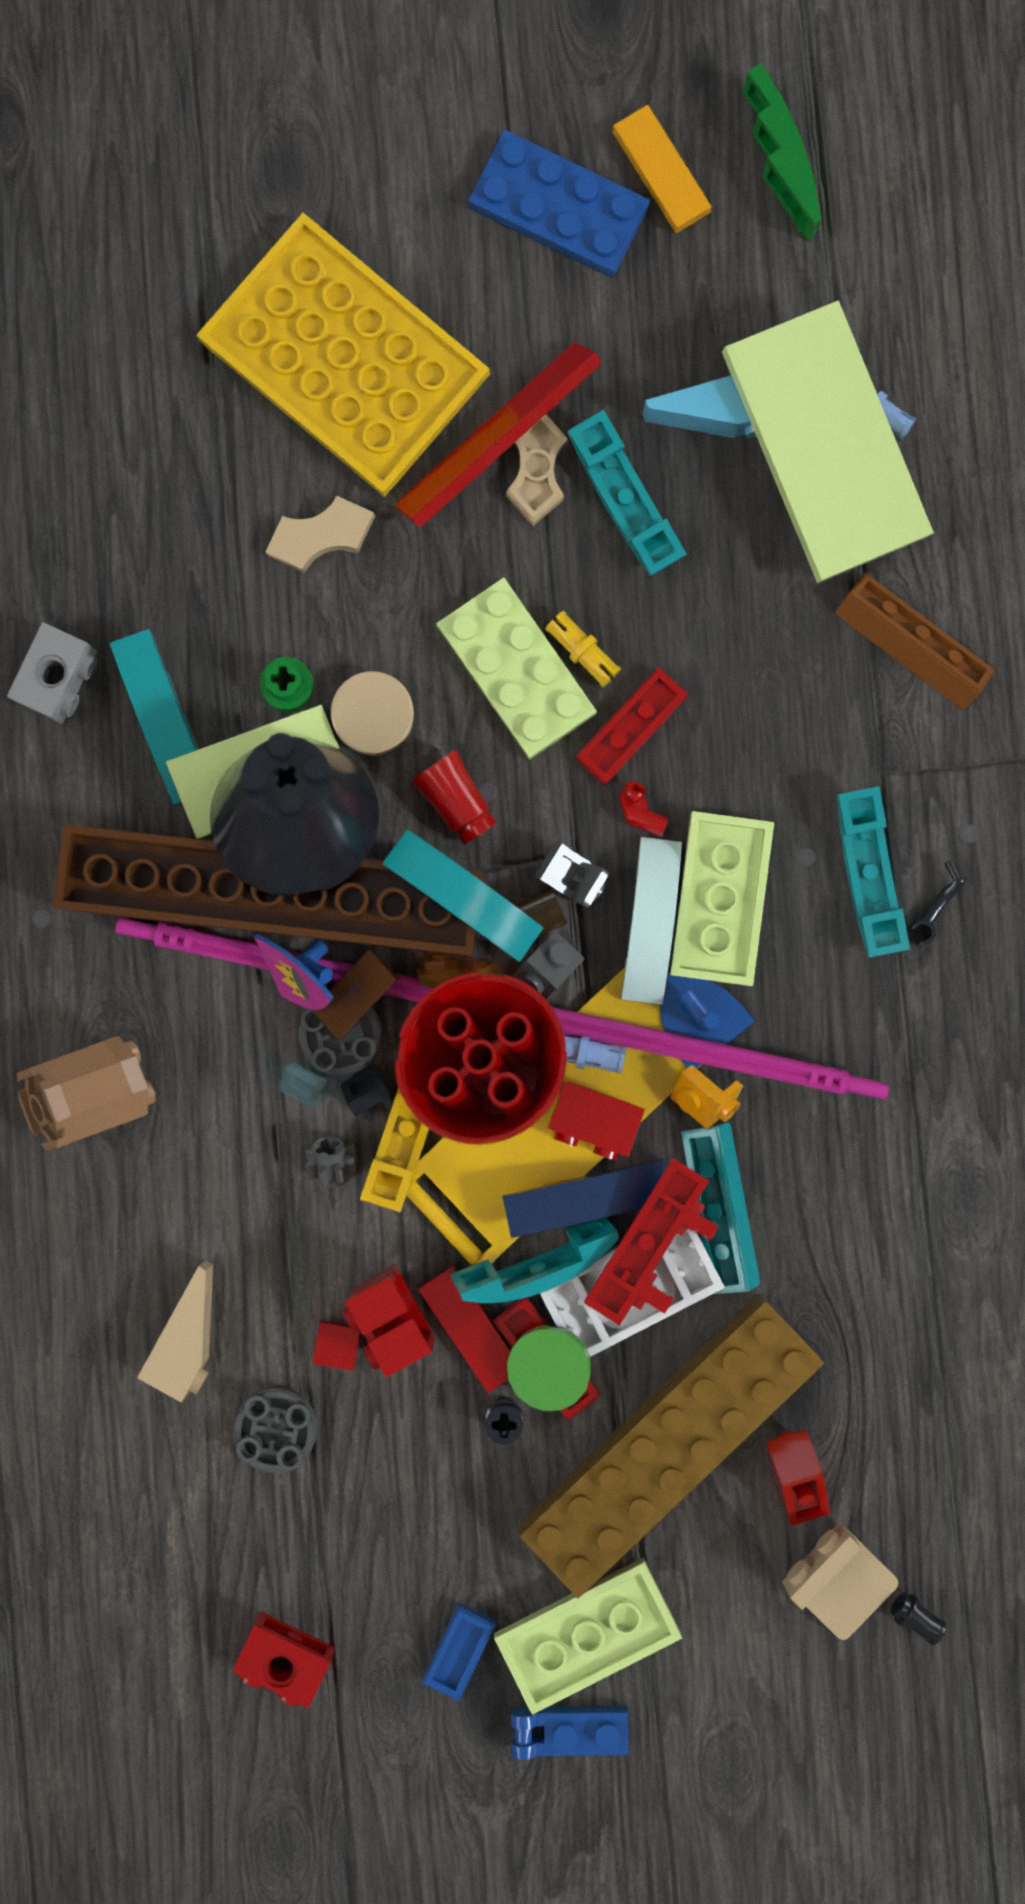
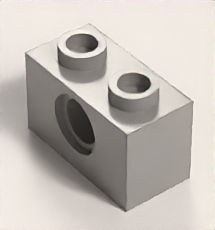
[7,622,97,724]

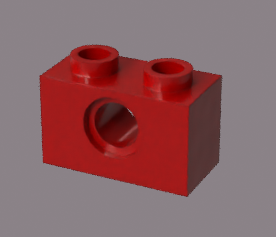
[232,1611,335,1709]

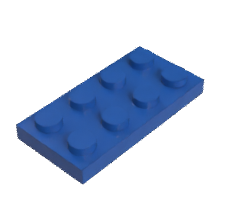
[468,129,650,278]

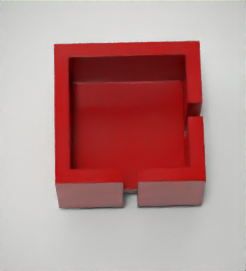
[343,1264,435,1378]

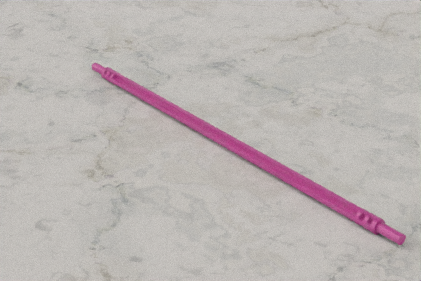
[115,917,889,1100]

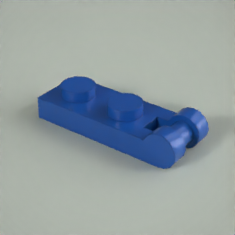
[511,1706,629,1760]

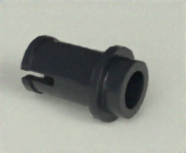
[890,1593,947,1646]

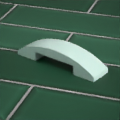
[621,837,682,1005]

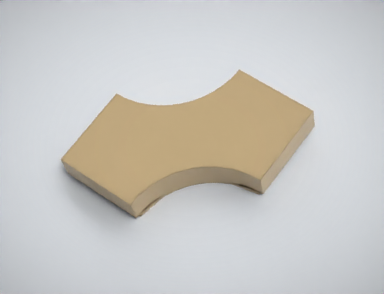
[506,414,568,526]
[265,496,375,573]

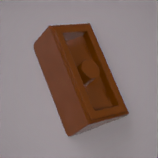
[312,949,400,1040]

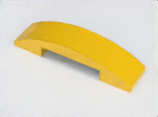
[360,1088,429,1213]

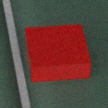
[312,1320,361,1371]

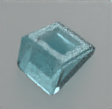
[279,1063,328,1107]

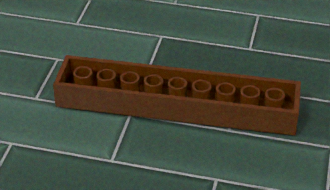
[53,824,483,957]

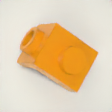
[670,1065,743,1129]

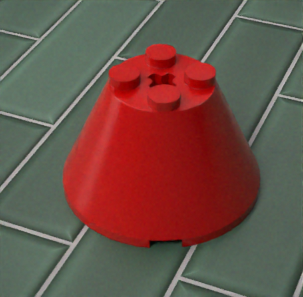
[395,972,567,1145]

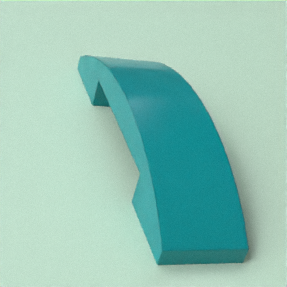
[568,410,687,576]
[837,786,910,958]
[382,829,543,962]
[450,1217,619,1303]

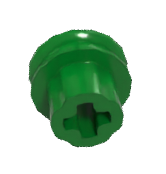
[259,657,314,712]

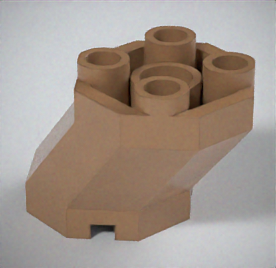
[17,1036,155,1151]

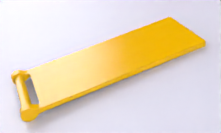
[407,968,702,1267]

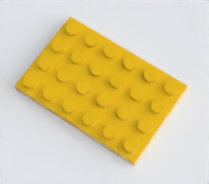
[197,213,490,497]

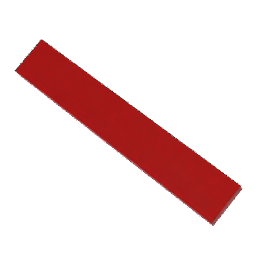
[394,342,601,528]

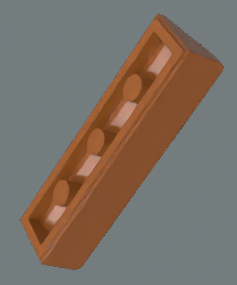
[835,573,995,710]

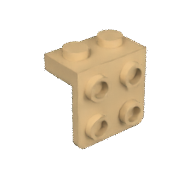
[782,1522,898,1640]

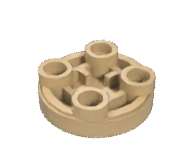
[331,671,414,757]

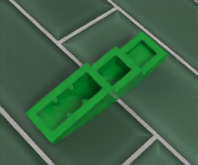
[742,63,821,241]

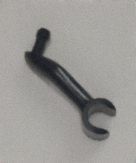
[908,860,967,946]

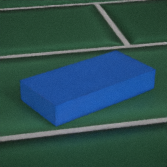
[422,1602,496,1701]

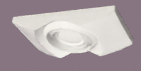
[540,1228,725,1357]

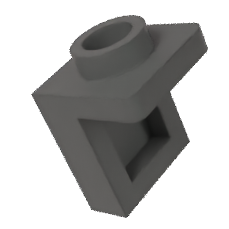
[534,841,609,907]
[513,931,585,1000]

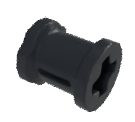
[485,1397,523,1445]

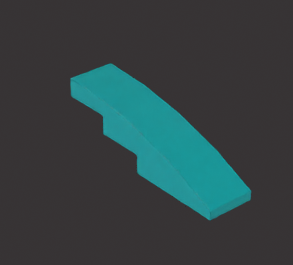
[109,629,198,805]

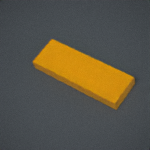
[613,105,712,234]

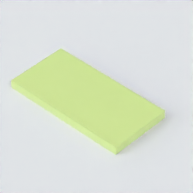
[722,300,934,583]

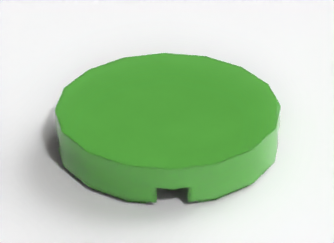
[507,1325,591,1411]

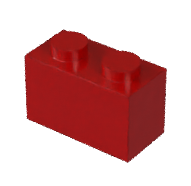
[547,1080,645,1161]

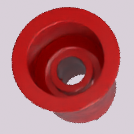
[410,750,497,845]

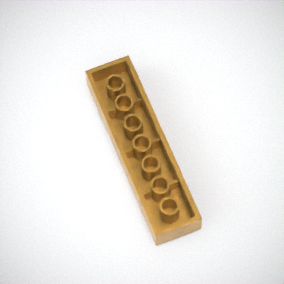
[519,1294,825,1599]

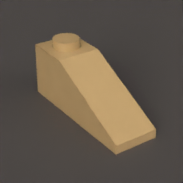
[137,1261,213,1402]

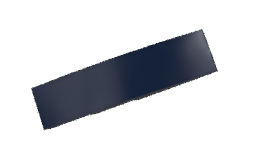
[503,1159,666,1238]

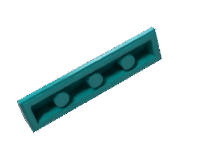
[681,1123,760,1294]

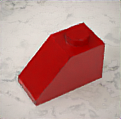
[766,1429,830,1526]

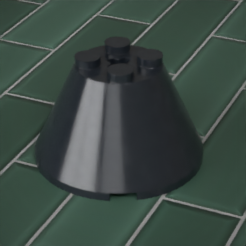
[210,733,379,896]

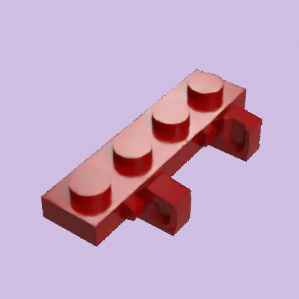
[584,1158,719,1326]

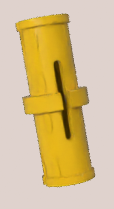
[545,611,621,687]

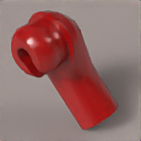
[619,781,669,837]

